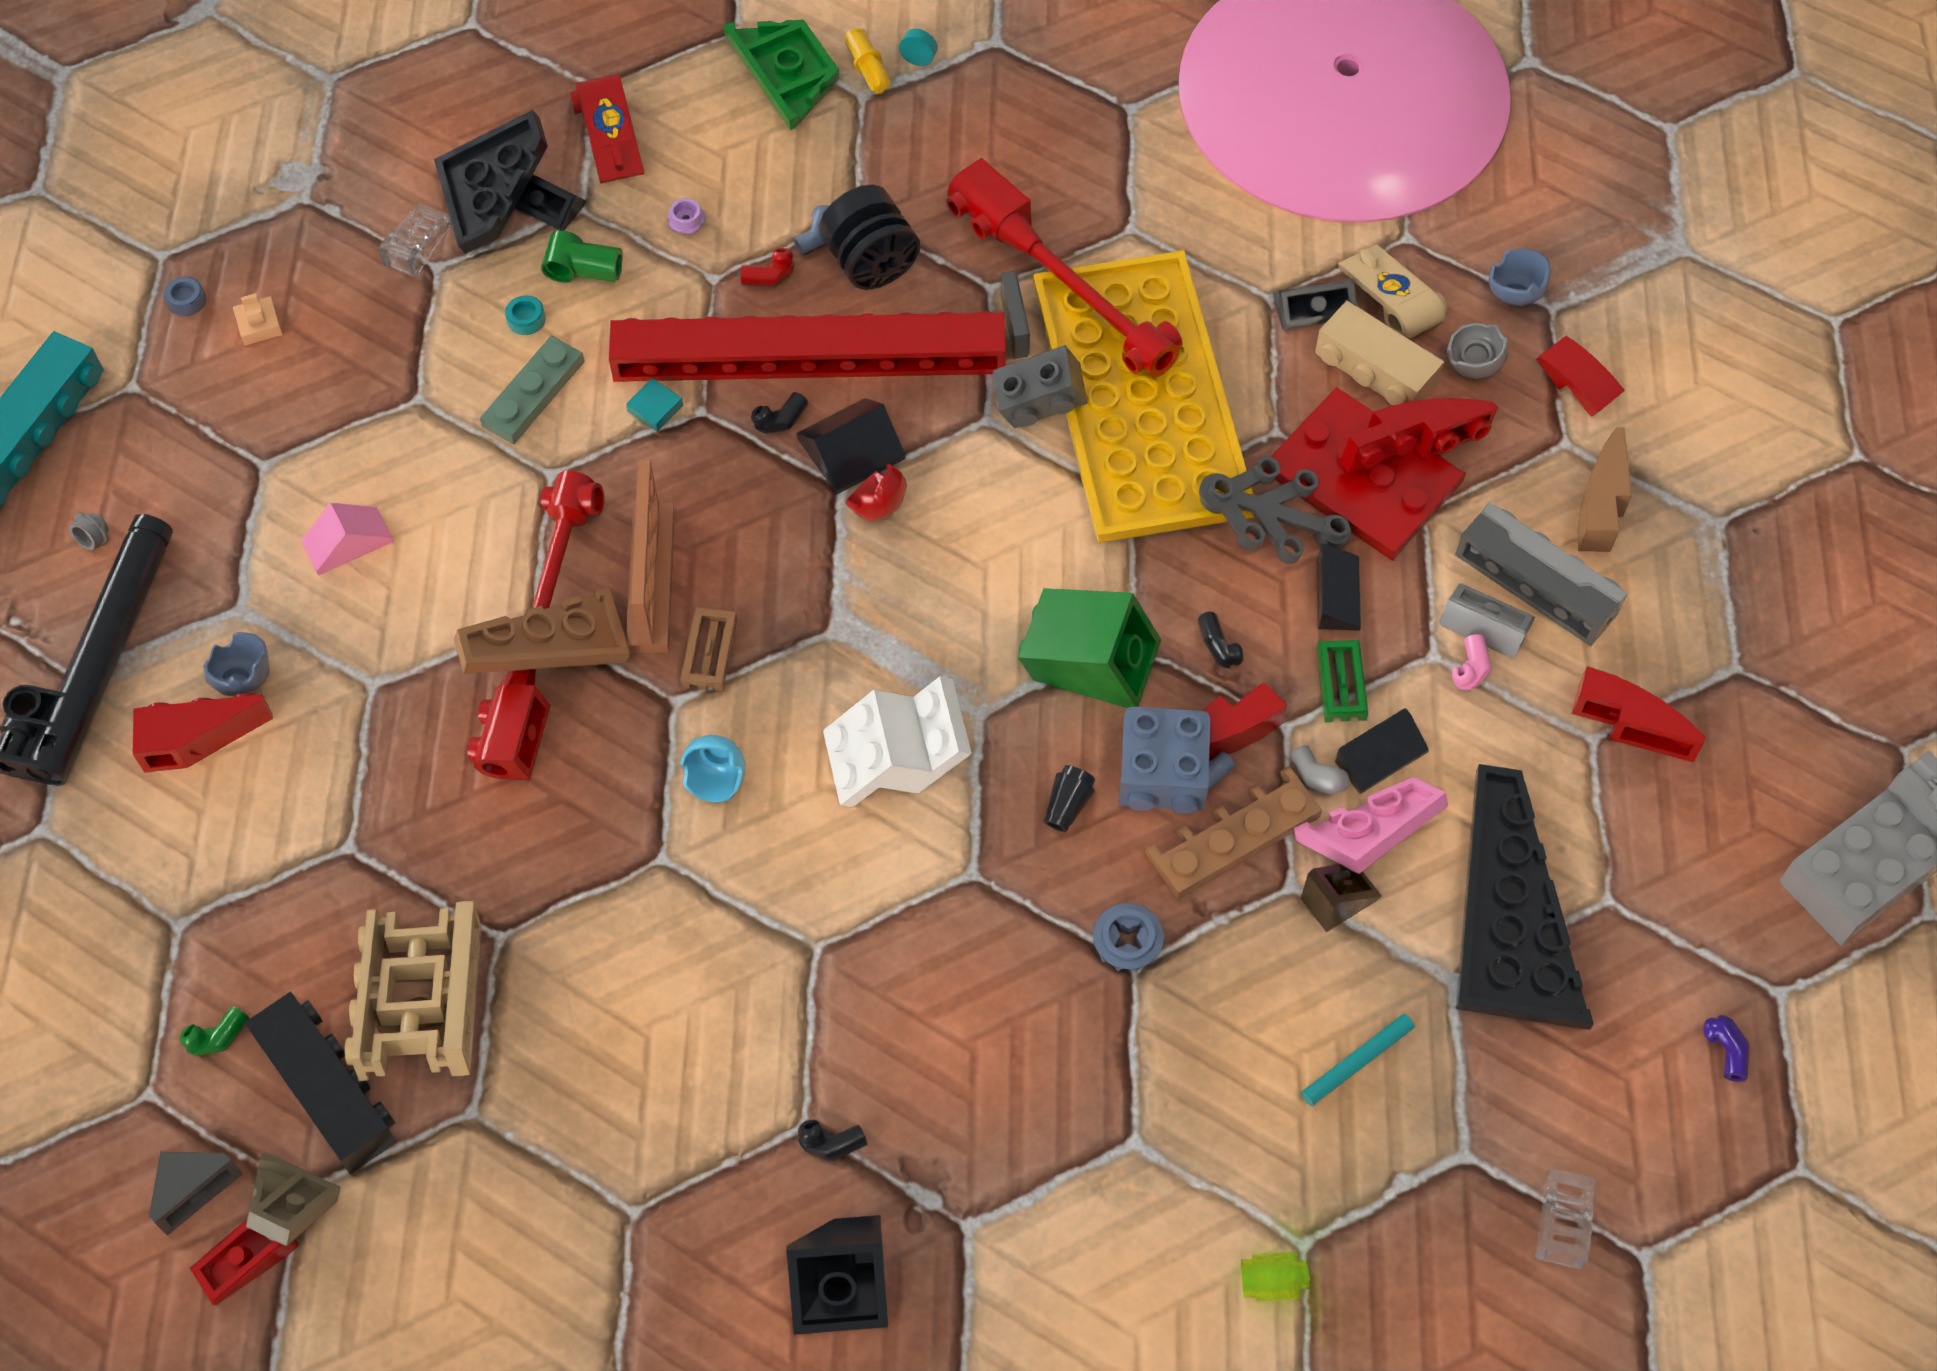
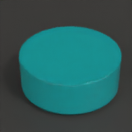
[899,29,938,66]
[505,295,546,335]

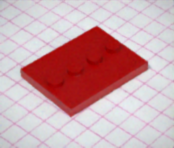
[1263,387,1466,561]

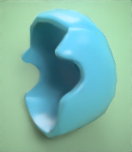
[680,734,746,803]

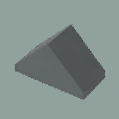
[149,1151,243,1236]

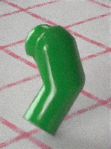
[180,1006,250,1056]

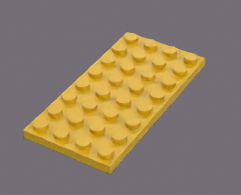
[1033,250,1255,543]

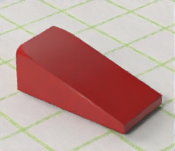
[190,1219,299,1305]

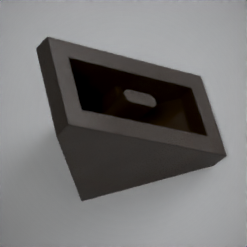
[1301,864,1382,932]

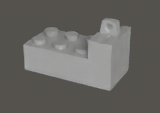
[1779,751,1937,946]

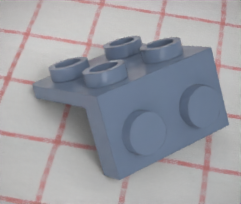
[1119,707,1210,814]

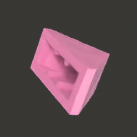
[301,503,394,576]

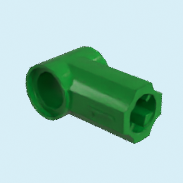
[541,230,623,283]

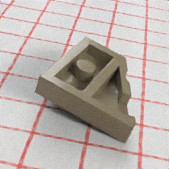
[246,1152,341,1246]

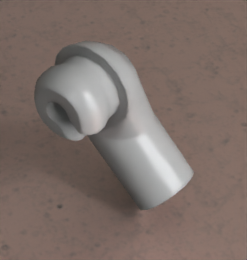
[1290,745,1349,794]

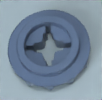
[1093,903,1164,972]

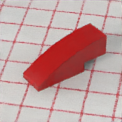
[1571,666,1705,762]
[1202,682,1287,761]

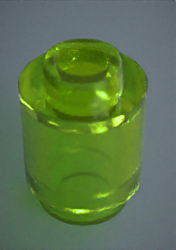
[1240,1251,1310,1302]

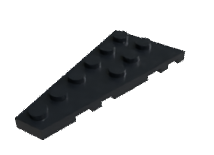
[1456,764,1594,1030]

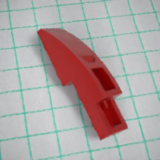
[1340,398,1498,473]

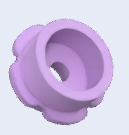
[668,198,705,234]

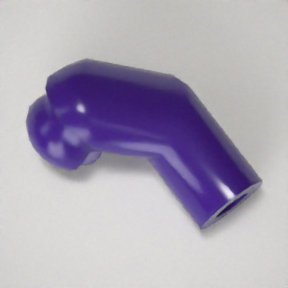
[1703,1015,1749,1082]

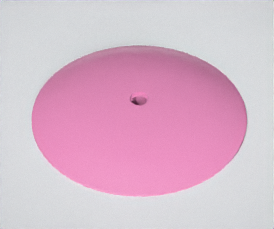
[1179,0,1511,222]

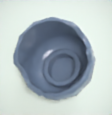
[1489,248,1551,307]
[203,632,269,696]

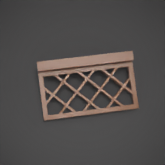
[626,459,675,654]

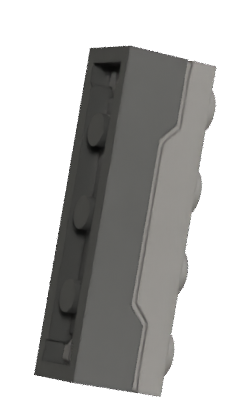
[1455,502,1628,647]

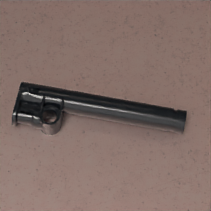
[0,514,173,786]

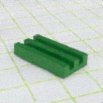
[1316,640,1369,722]

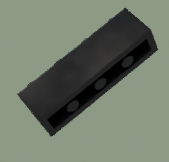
[245,991,397,1175]

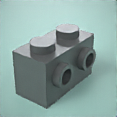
[993,345,1087,428]

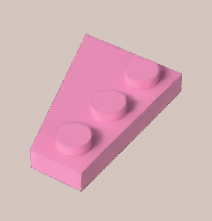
[1294,777,1448,874]

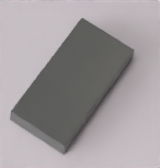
[1001,271,1030,359]

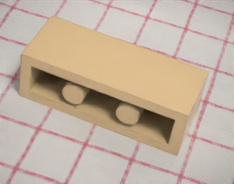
[1315,300,1444,405]

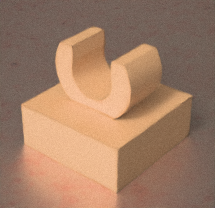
[233,293,283,346]

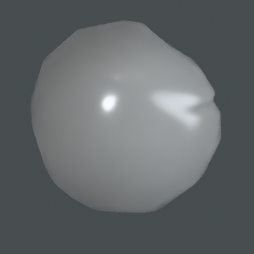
[1447,323,1508,380]

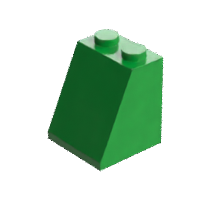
[1018,588,1161,708]

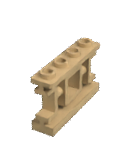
[345,901,482,1081]

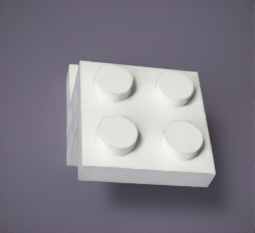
[823,676,972,807]

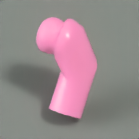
[1452,634,1492,690]

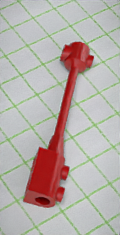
[946,158,1183,377]
[467,471,605,780]

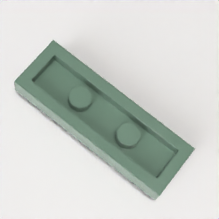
[480,335,585,445]

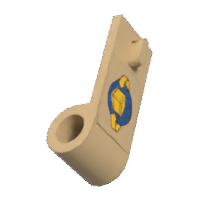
[1339,245,1447,340]

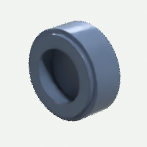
[164,277,206,316]

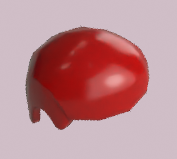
[845,464,907,522]

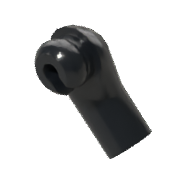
[751,392,808,434]
[798,1120,868,1161]

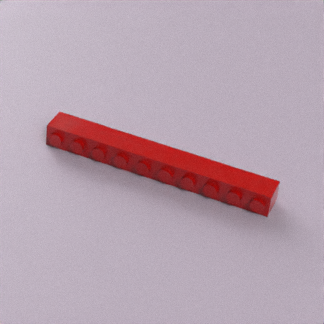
[609,311,1006,382]

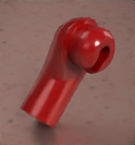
[741,248,795,286]

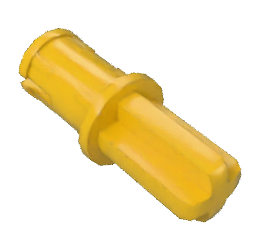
[844,28,891,94]

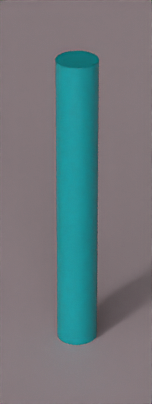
[1301,1014,1415,1106]

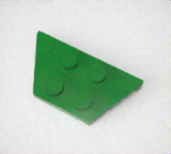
[723,20,839,130]

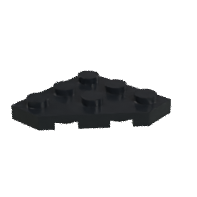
[434,110,548,254]

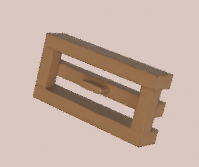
[680,607,737,692]

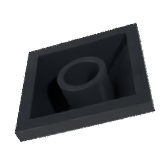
[786,1215,888,1335]

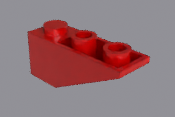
[132,693,273,773]

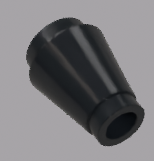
[1044,765,1095,832]

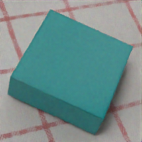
[626,378,683,432]

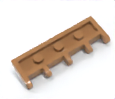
[1144,767,1322,900]

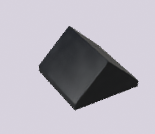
[796,398,906,495]

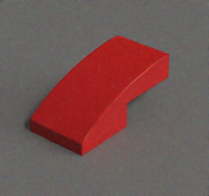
[1536,336,1625,416]

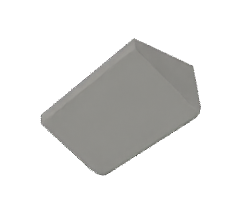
[1440,583,1535,658]

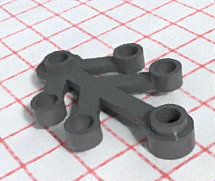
[1199,456,1351,564]

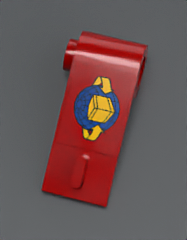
[570,74,644,184]

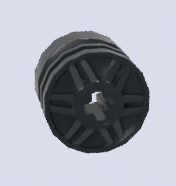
[819,184,920,290]

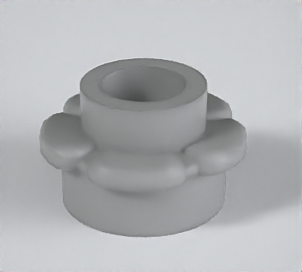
[69,512,108,550]

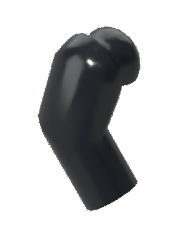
[1198,612,1243,669]

